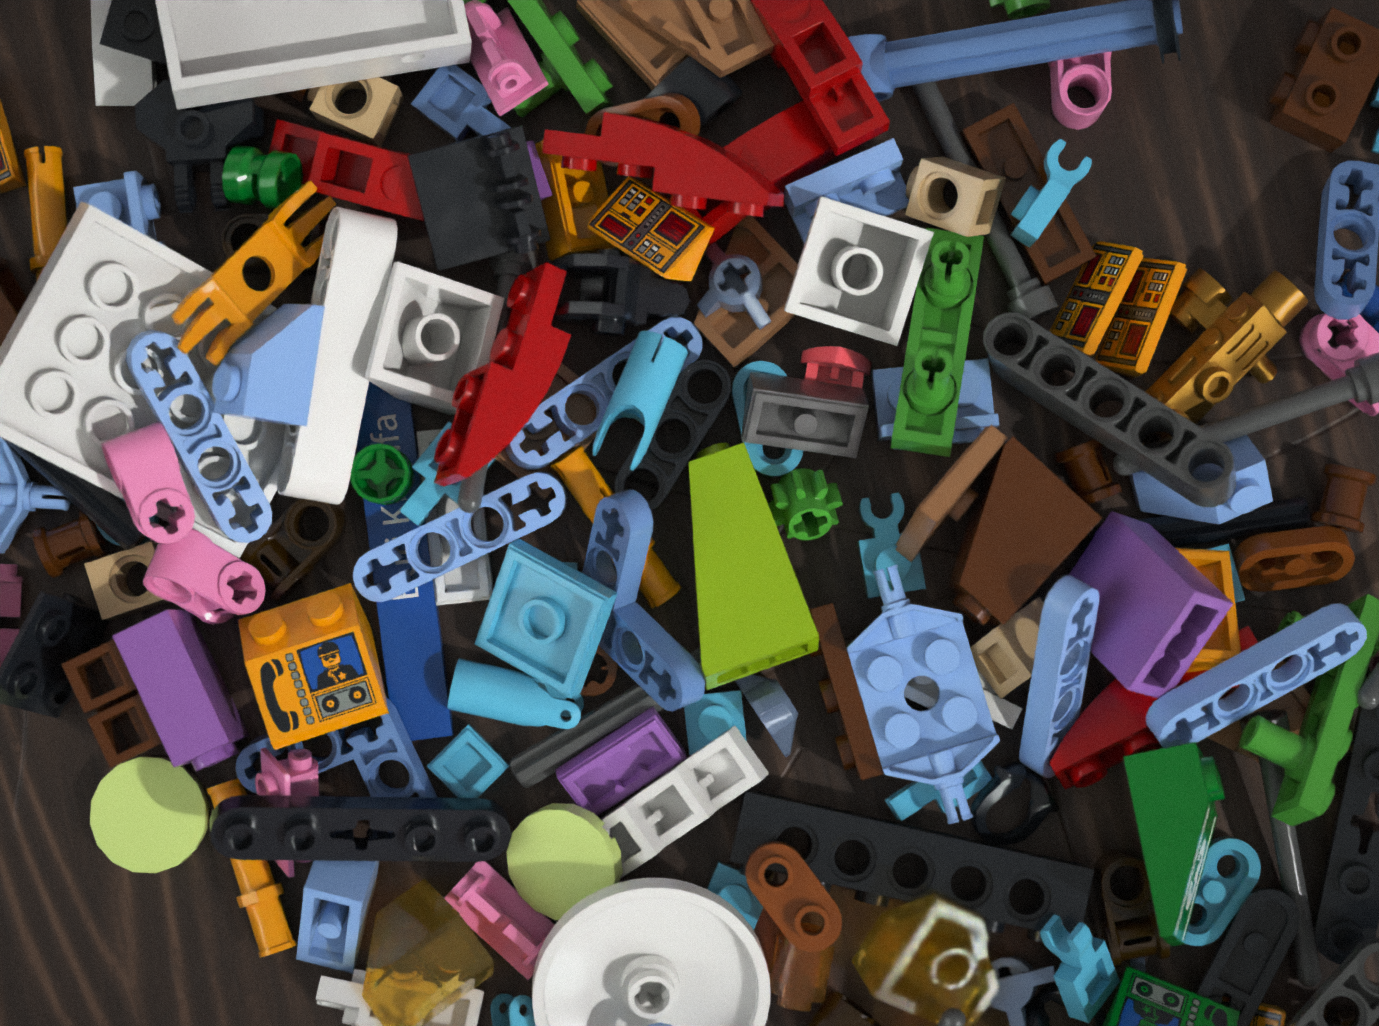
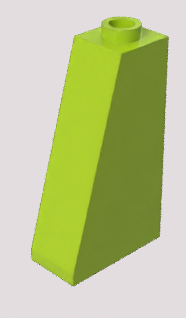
[688,442,819,690]

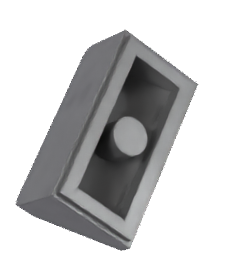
[741,372,869,458]

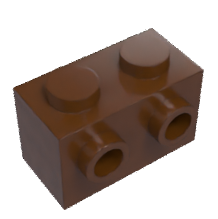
[1269,7,1379,153]

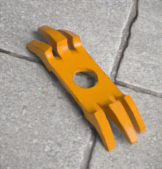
[172,180,336,366]

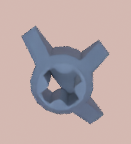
[697,243,772,330]
[735,674,798,758]
[957,956,1056,1026]

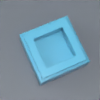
[427,724,510,798]

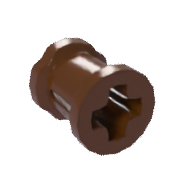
[1053,439,1122,504]
[1310,464,1377,534]
[32,511,110,578]

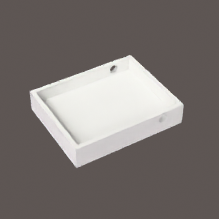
[155,0,472,110]
[0,202,287,558]

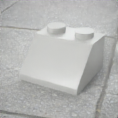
[783,196,934,346]
[365,262,505,415]

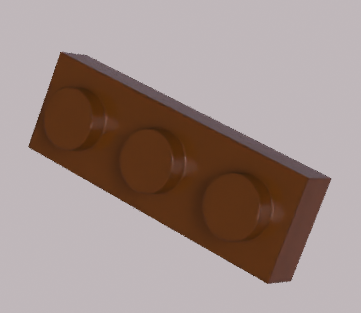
[961,103,1096,286]
[809,603,884,781]

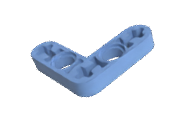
[1314,161,1379,320]
[582,490,705,711]
[235,697,438,833]

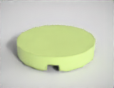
[90,756,210,873]
[506,803,623,920]

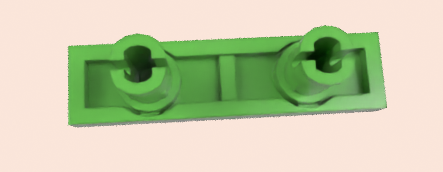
[463,0,614,117]
[891,228,984,457]
[1240,594,1379,826]

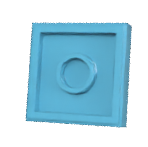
[474,539,618,699]

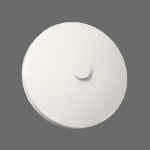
[532,878,771,1026]

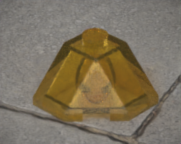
[362,878,494,1026]
[851,894,999,1026]

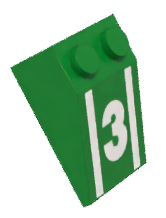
[1123,742,1225,946]

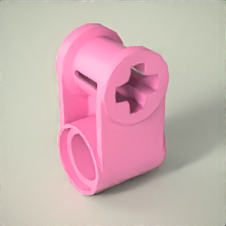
[1048,51,1112,130]
[1300,313,1379,416]
[101,421,195,544]
[143,526,266,625]

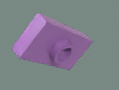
[555,707,687,816]

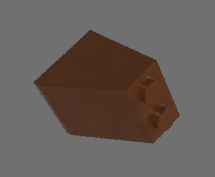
[947,436,1102,626]

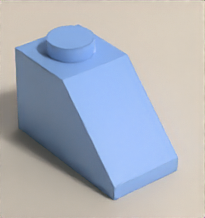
[212,304,325,426]
[1129,435,1273,524]
[296,860,379,974]

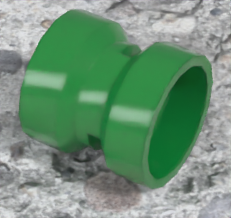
[222,145,303,209]
[350,443,415,505]

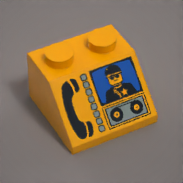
[238,583,389,750]

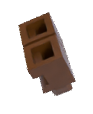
[61,639,162,768]

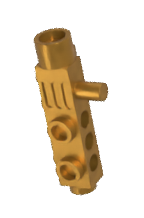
[1142,268,1308,445]

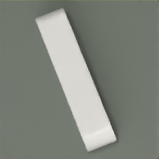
[277,206,397,505]

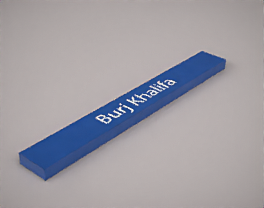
[357,273,454,741]

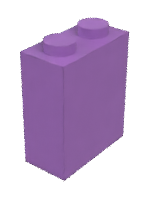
[1068,511,1233,698]
[113,610,250,771]

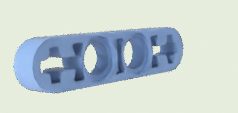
[505,317,702,470]
[126,330,272,543]
[353,472,568,602]
[1019,575,1099,778]
[1146,603,1367,748]

